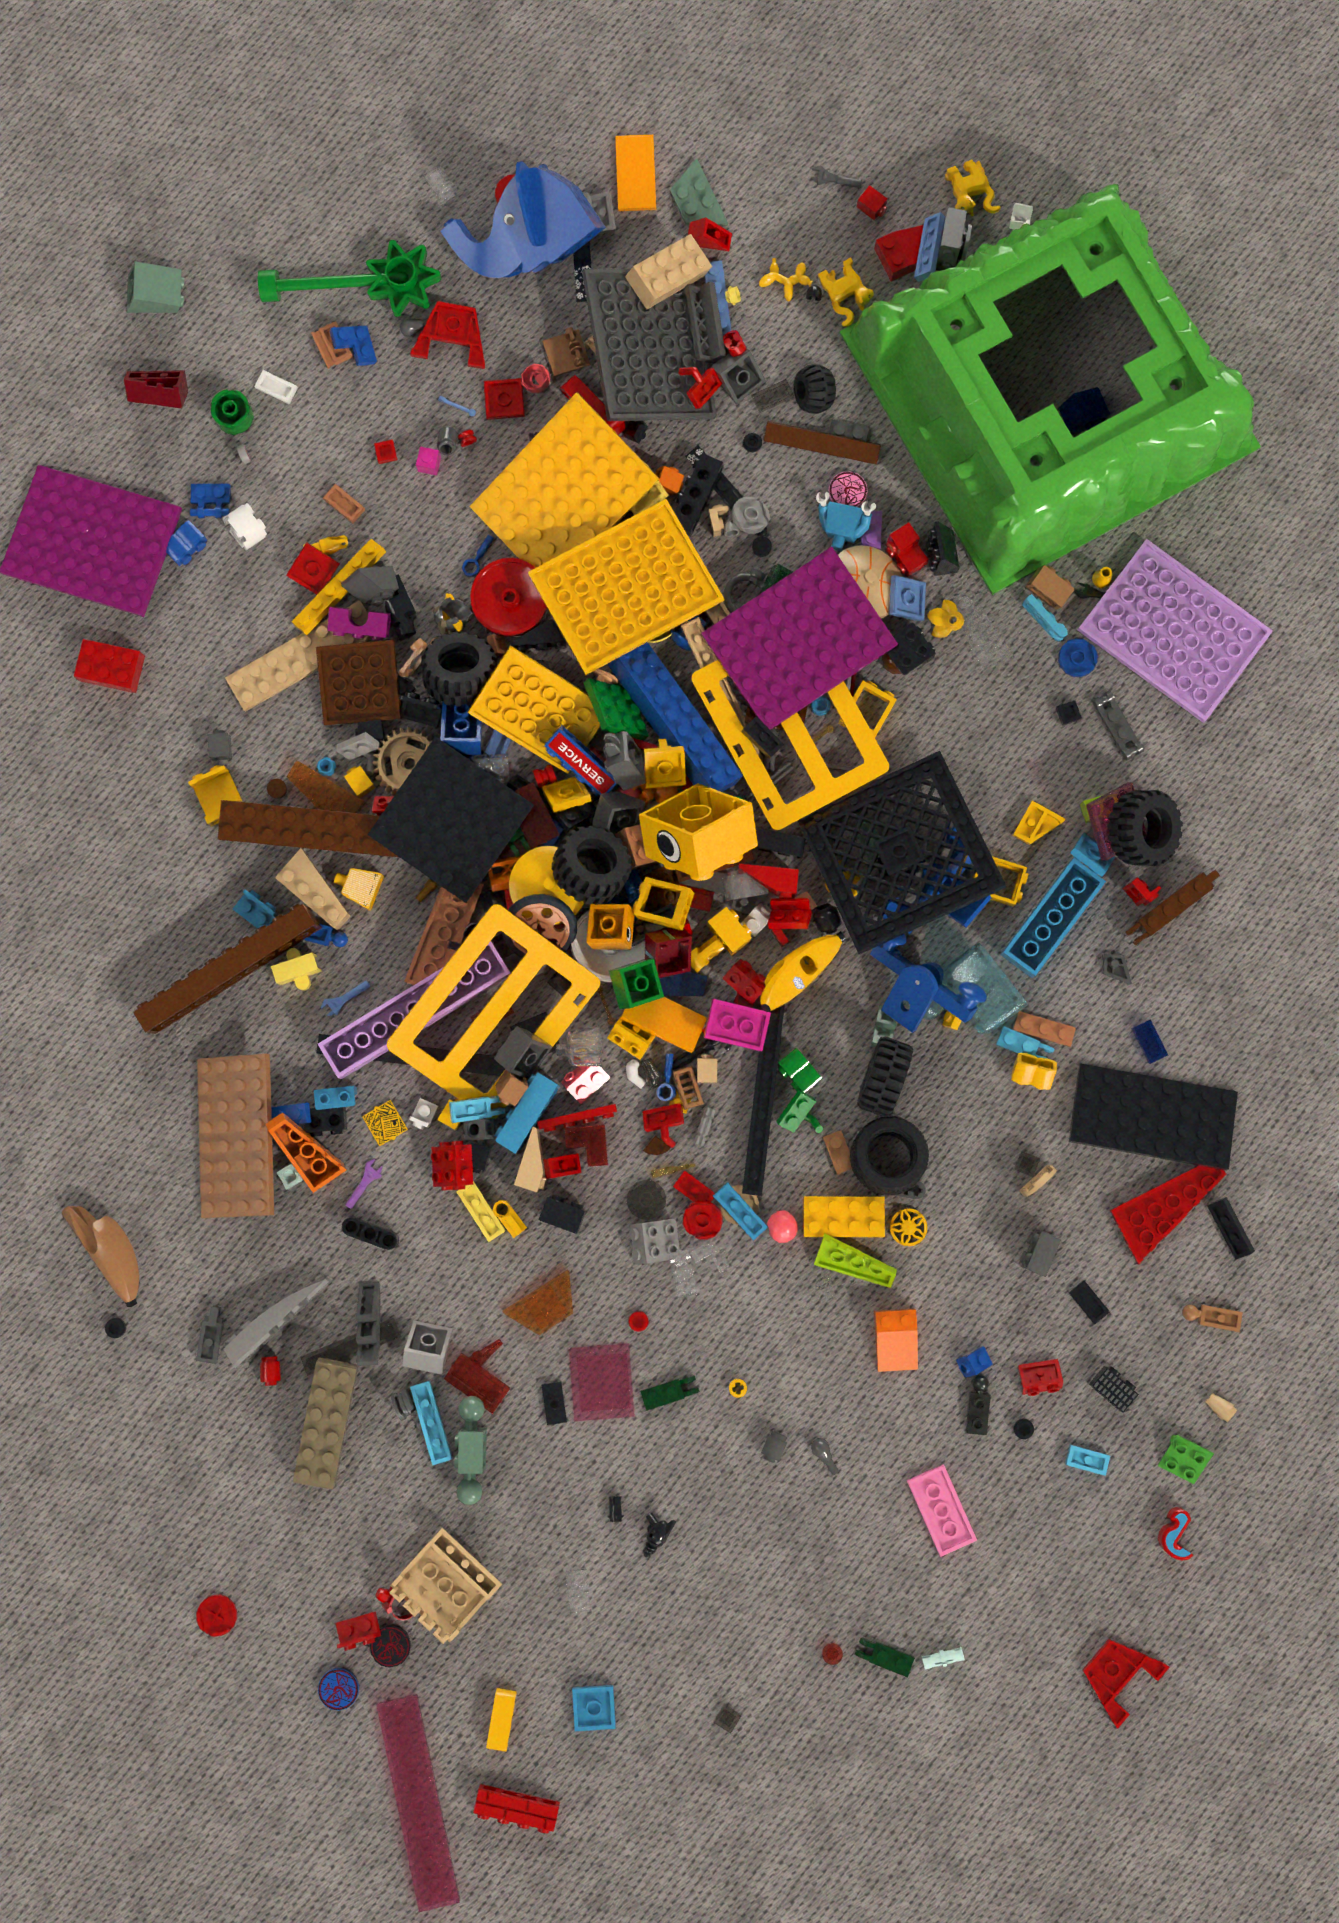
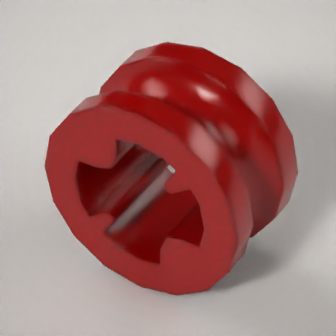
[457,430,477,447]

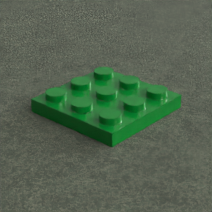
[584,678,649,740]

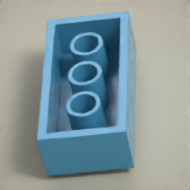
[494,1073,560,1154]

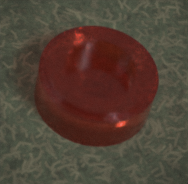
[822,1643,843,1665]

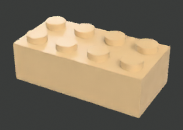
[625,234,712,309]

